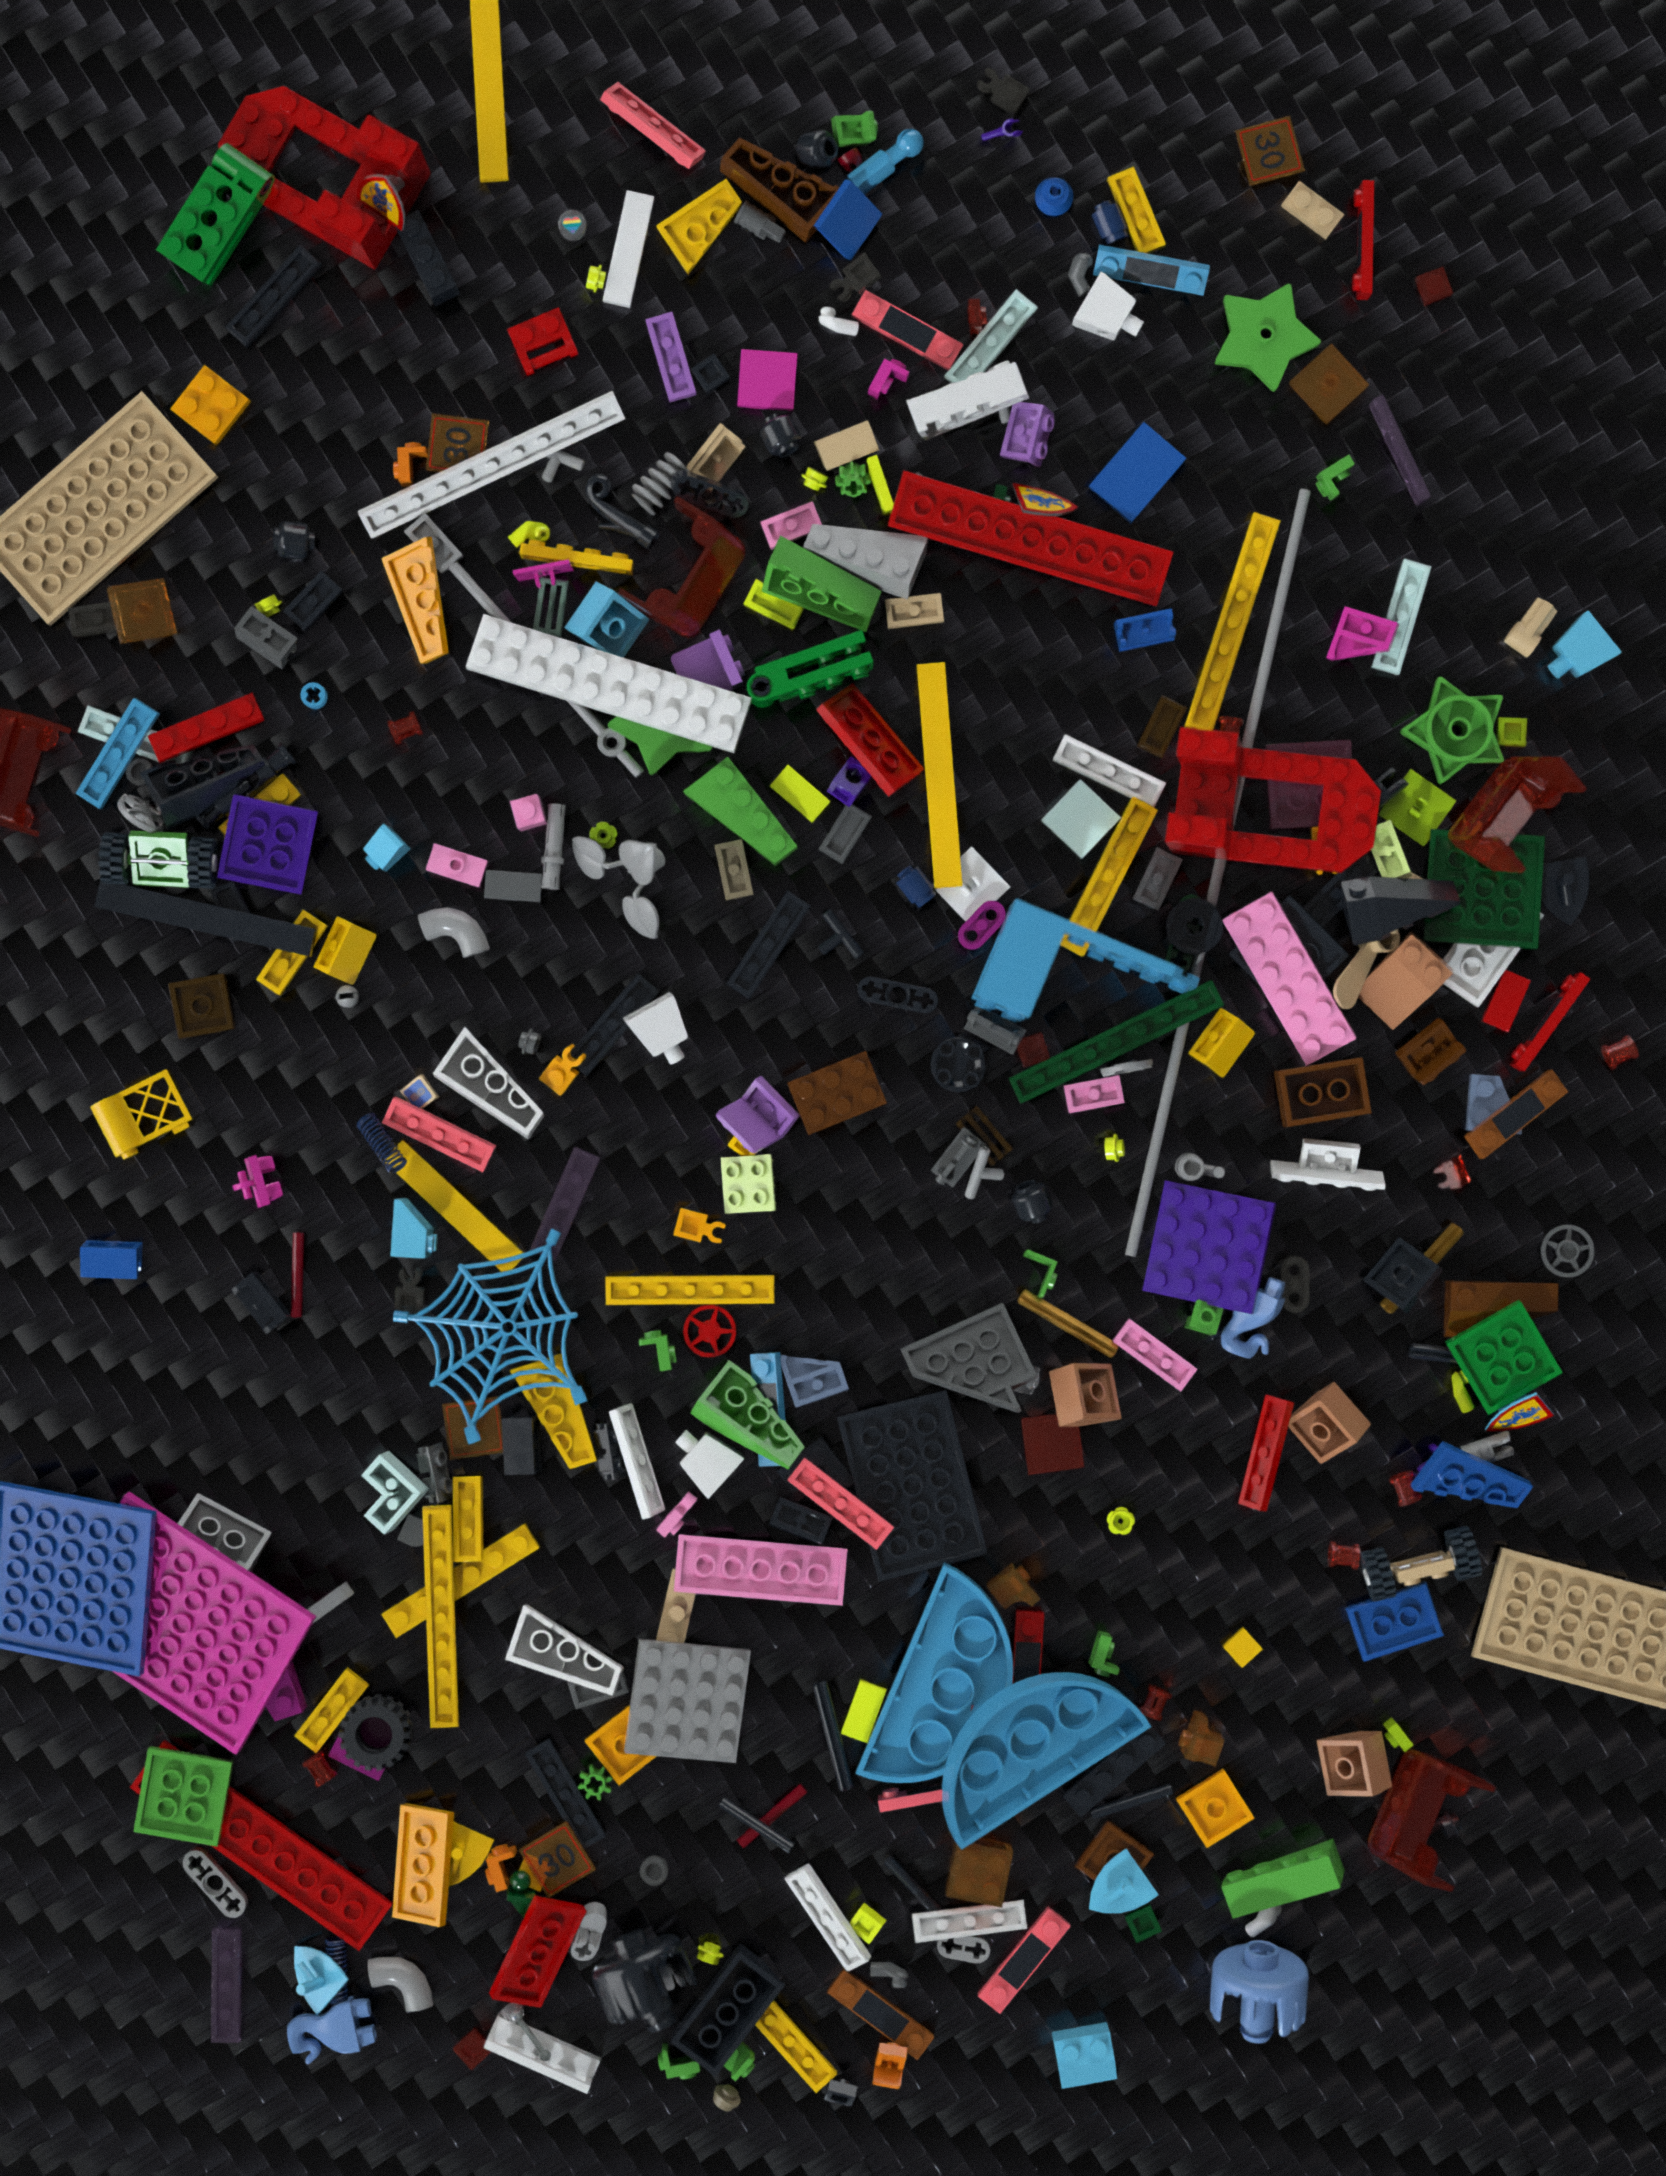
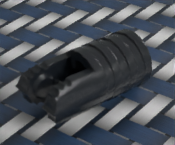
[1373,767,1409,809]

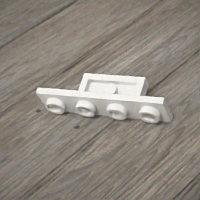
[1270,1138,1385,1191]

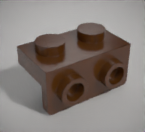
[1395,1017,1466,1085]

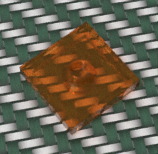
[1289,343,1369,425]
[107,578,177,644]

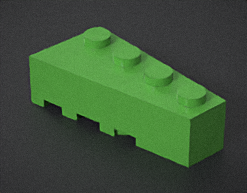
[761,535,882,632]
[683,757,798,866]
[1221,1839,1345,1918]

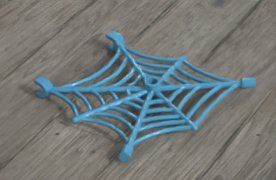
[393,1228,587,1444]

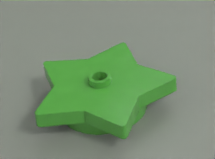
[1215,284,1321,392]
[1400,677,1504,784]
[608,716,712,776]

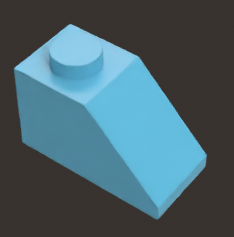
[363,824,410,871]

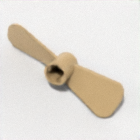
[1333,873,1422,1009]

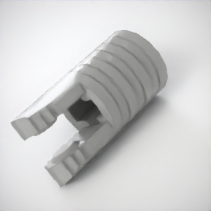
[1459,1431,1514,1463]

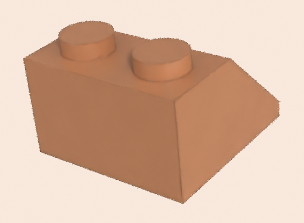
[1049,1363,1122,1427]
[1288,1382,1371,1464]
[1317,1731,1392,1796]

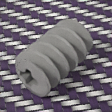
[632,452,689,516]

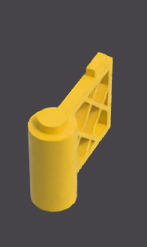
[90,1069,193,1160]

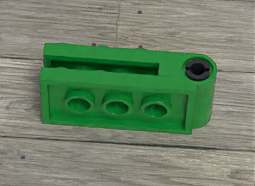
[156,143,275,286]
[747,630,873,708]

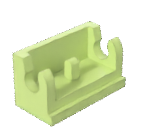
[1371,820,1413,878]

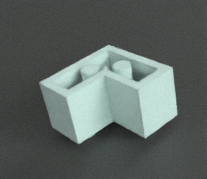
[361,1451,430,1535]

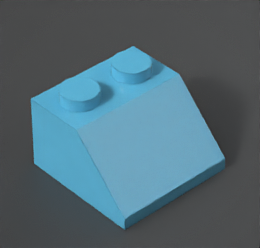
[565,582,650,658]
[391,1198,438,1259]
[1052,2022,1117,2089]

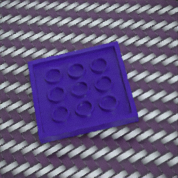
[1142,1180,1276,1314]

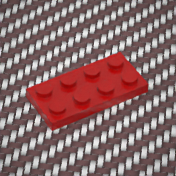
[816,683,924,796]
[489,1895,586,2008]

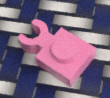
[657,1491,697,1537]

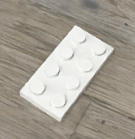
[1443,913,1544,1007]

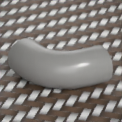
[418,907,490,958]
[368,1957,434,2012]

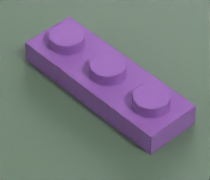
[645,312,696,402]

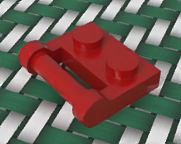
[507,307,578,376]

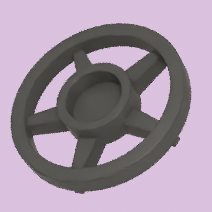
[1540,1225,1594,1277]

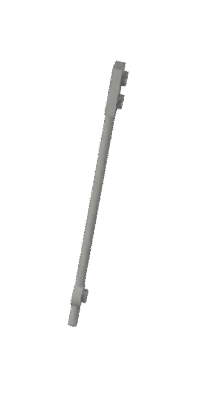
[404,513,644,778]

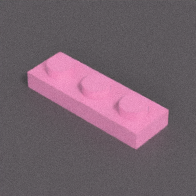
[1112,1318,1197,1391]

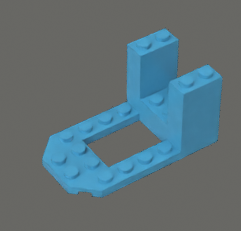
[971,899,1200,1023]

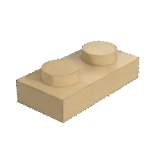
[1281,181,1344,240]
[885,593,944,629]

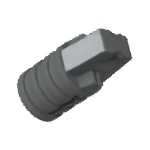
[734,200,786,243]

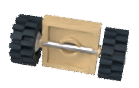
[1360,1526,1482,1602]

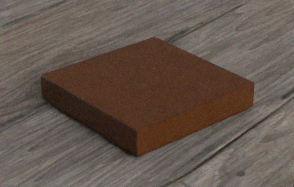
[1075,1820,1154,1881]

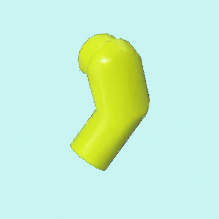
[508,521,550,548]
[1451,1370,1474,1413]

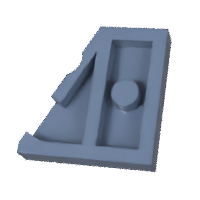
[1465,1074,1522,1134]
[780,1355,849,1408]

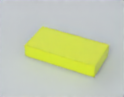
[866,455,893,516]
[743,579,805,630]
[770,765,830,823]
[841,1679,887,1743]

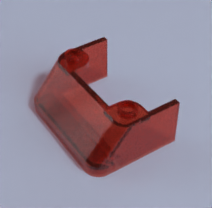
[618,496,745,638]
[0,708,71,837]
[1448,756,1587,873]
[1368,1749,1496,1892]

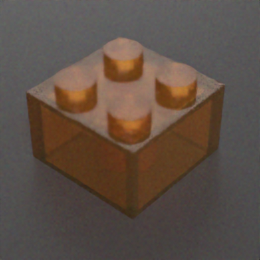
[945,1838,1013,1908]

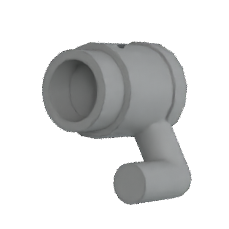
[1175,1153,1225,1181]

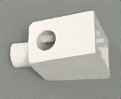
[1072,272,1144,340]
[623,992,688,1064]
[675,1430,745,1499]

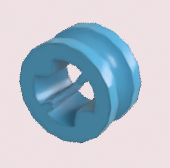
[300,682,328,709]

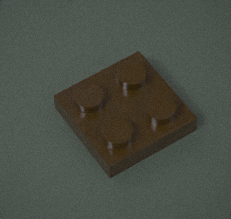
[168,973,236,1039]

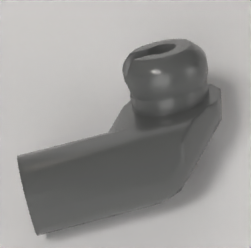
[1068,253,1093,297]
[870,1962,909,1988]

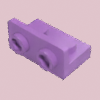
[1000,402,1054,467]

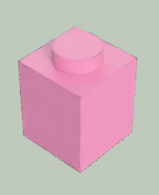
[510,794,547,831]

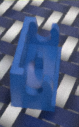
[1114,608,1176,652]
[80,1240,143,1279]

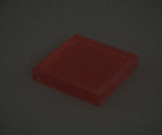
[1021,1413,1084,1475]

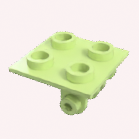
[721,1154,776,1214]

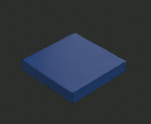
[814,179,882,260]

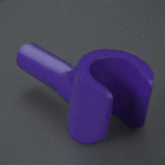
[981,119,1023,141]

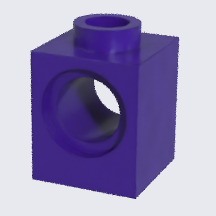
[827,756,871,808]

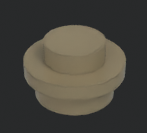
[713,2084,741,2111]

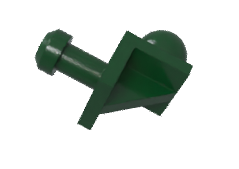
[506,1870,536,1918]

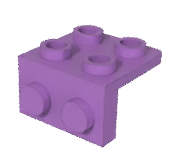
[671,629,746,691]
[716,1076,800,1153]

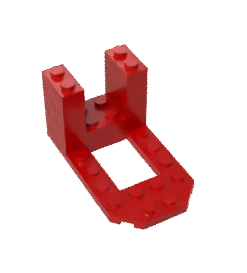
[218,86,431,270]
[1165,727,1381,873]

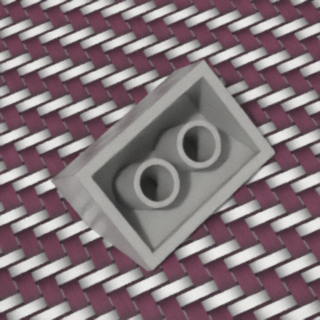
[177,1493,272,1572]

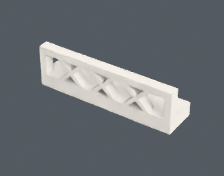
[484,2012,601,2094]

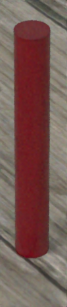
[291,1233,304,1317]
[737,1784,807,1848]

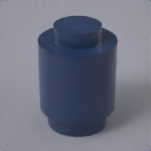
[1091,200,1128,246]
[896,865,936,908]

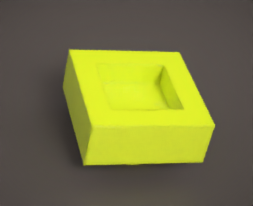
[850,1903,887,1944]

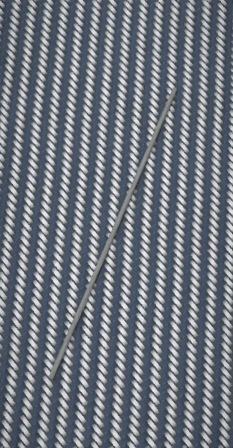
[1125,489,1311,1257]

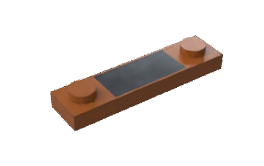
[1464,1069,1568,1159]
[827,1968,934,2060]

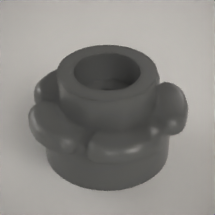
[518,1028,541,1055]

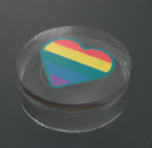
[558,210,587,241]

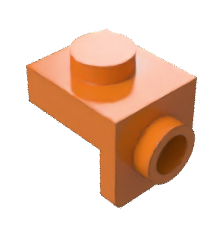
[393,442,429,487]
[485,1844,517,1892]
[872,2042,908,2089]

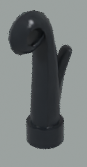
[585,474,661,550]

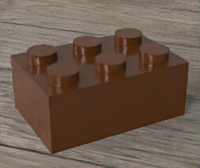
[787,1051,887,1135]
[1274,1057,1371,1127]

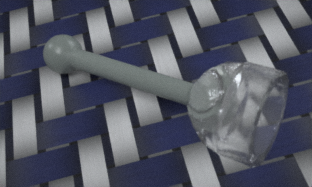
[499,2002,551,2061]

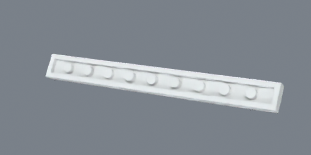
[358,391,625,539]

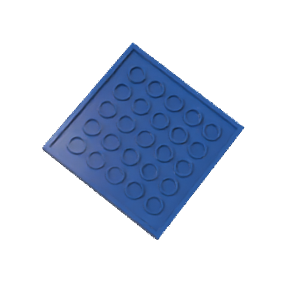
[0,1481,157,1676]

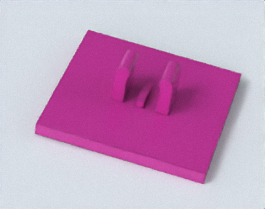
[513,559,574,589]

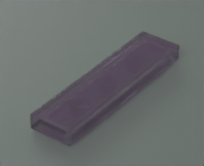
[1369,395,1431,506]
[530,1147,601,1261]
[211,1927,242,2043]

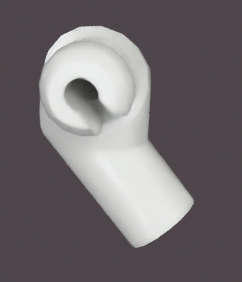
[818,307,859,336]
[1245,1905,1281,1937]

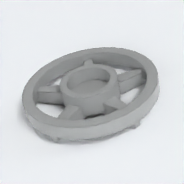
[117,794,166,833]
[1100,1059,1153,1077]

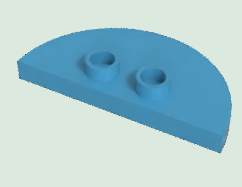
[856,1562,1013,1783]
[942,1672,1151,1850]

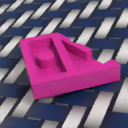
[1326,606,1400,661]

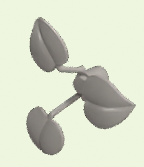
[572,836,665,939]

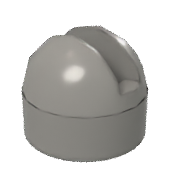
[336,985,359,1008]

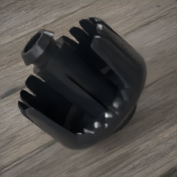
[591,1929,698,2033]

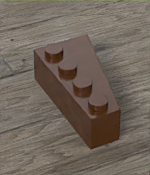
[720,138,840,243]

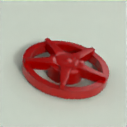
[684,1304,736,1357]

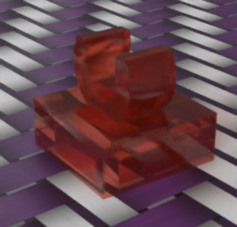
[1434,1155,1470,1190]

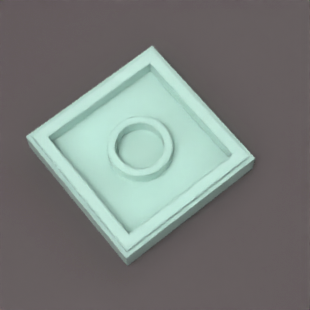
[1041,779,1121,859]

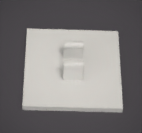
[932,847,1010,921]

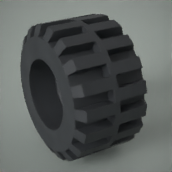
[339,1694,414,1771]

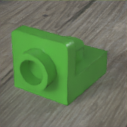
[1316,455,1355,501]
[1184,1300,1223,1336]
[1089,1630,1120,1677]
[724,2041,755,2081]

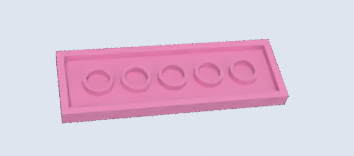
[1222,891,1356,1066]
[674,1534,847,1606]

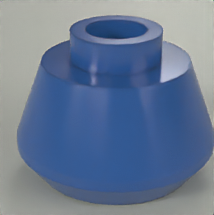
[1035,177,1073,216]

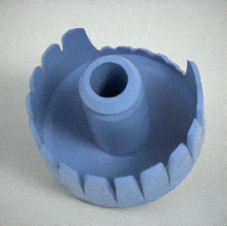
[1210,1940,1309,2043]

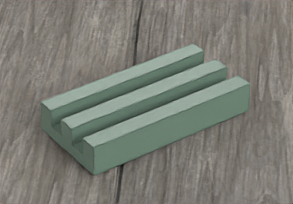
[533,577,569,638]

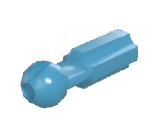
[847,129,924,195]

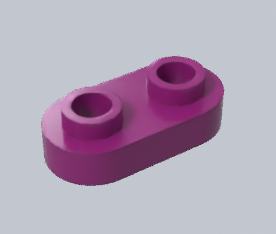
[958,901,1006,950]

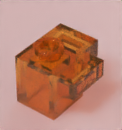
[986,1563,1040,1609]
[1178,1710,1225,1767]

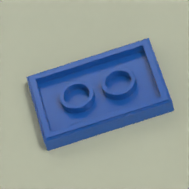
[1088,422,1186,524]
[1345,1581,1444,1662]

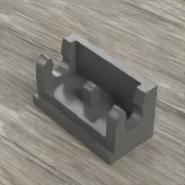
[235,606,298,669]

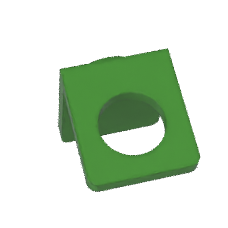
[1023,1250,1058,1299]

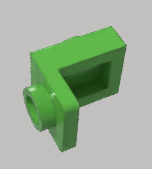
[831,111,878,147]
[639,1330,677,1371]
[658,2043,701,2079]

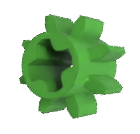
[835,461,871,498]
[578,1763,613,1800]

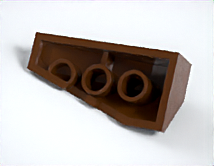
[1444,1281,1558,1337]

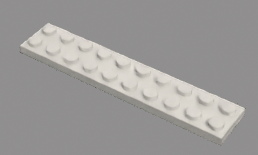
[466,614,752,753]

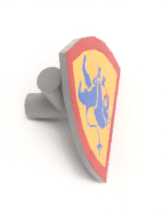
[356,175,405,231]

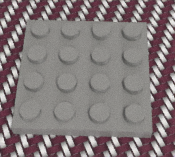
[624,1639,751,1763]

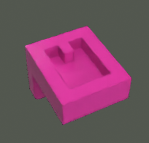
[868,358,909,399]

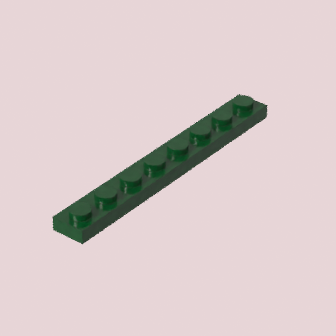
[1008,980,1224,1104]

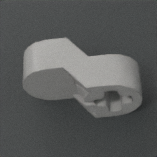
[571,1902,607,1961]

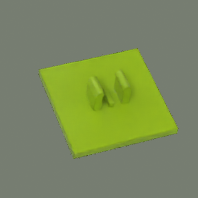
[1378,769,1456,847]

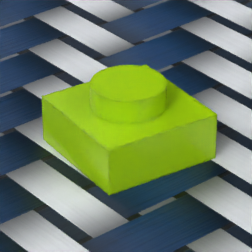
[1383,1717,1413,1752]

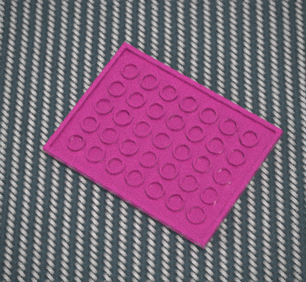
[112,1492,316,1754]

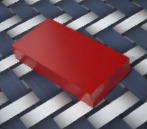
[1481,970,1531,1032]

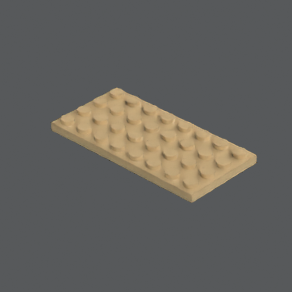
[0,391,218,626]
[1471,1547,1666,1709]

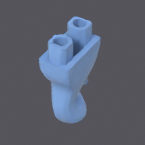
[1221,1277,1285,1359]
[287,1996,377,2064]

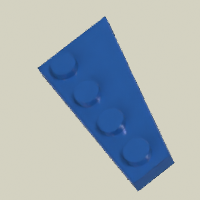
[1410,1441,1533,1508]

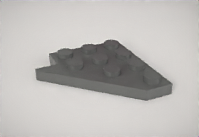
[901,1303,1038,1413]

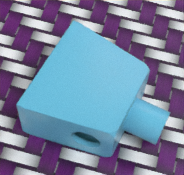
[1548,610,1621,678]

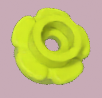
[586,265,606,293]
[801,467,828,491]
[255,594,282,617]
[1105,1134,1125,1162]
[1107,1507,1135,1535]
[697,1941,724,1965]

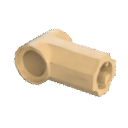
[1503,598,1557,658]

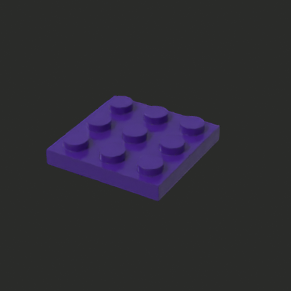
[217,794,318,895]

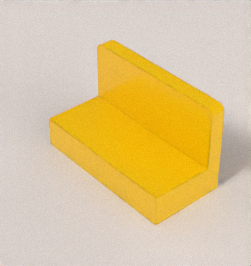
[313,916,376,985]
[1188,1008,1255,1078]

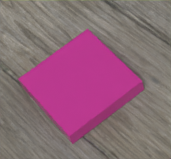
[737,349,797,411]

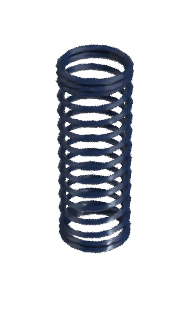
[357,1113,407,1174]
[325,1936,348,2004]

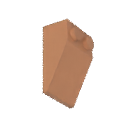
[1358,930,1453,1029]

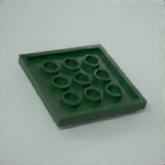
[1423,829,1545,949]

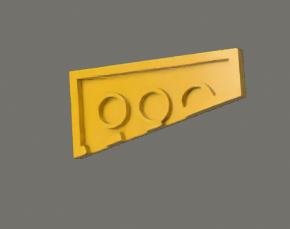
[509,1353,597,1469]

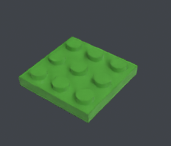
[133,1746,234,1846]

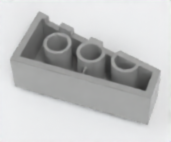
[803,524,928,600]

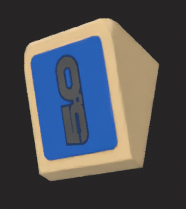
[400,1074,439,1109]

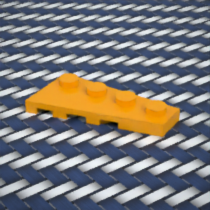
[381,537,449,664]

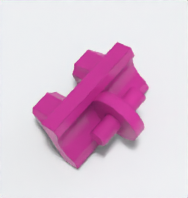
[233,1155,283,1208]

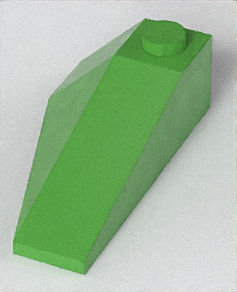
[691,1360,805,1469]

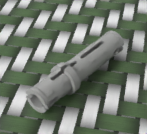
[541,804,566,890]

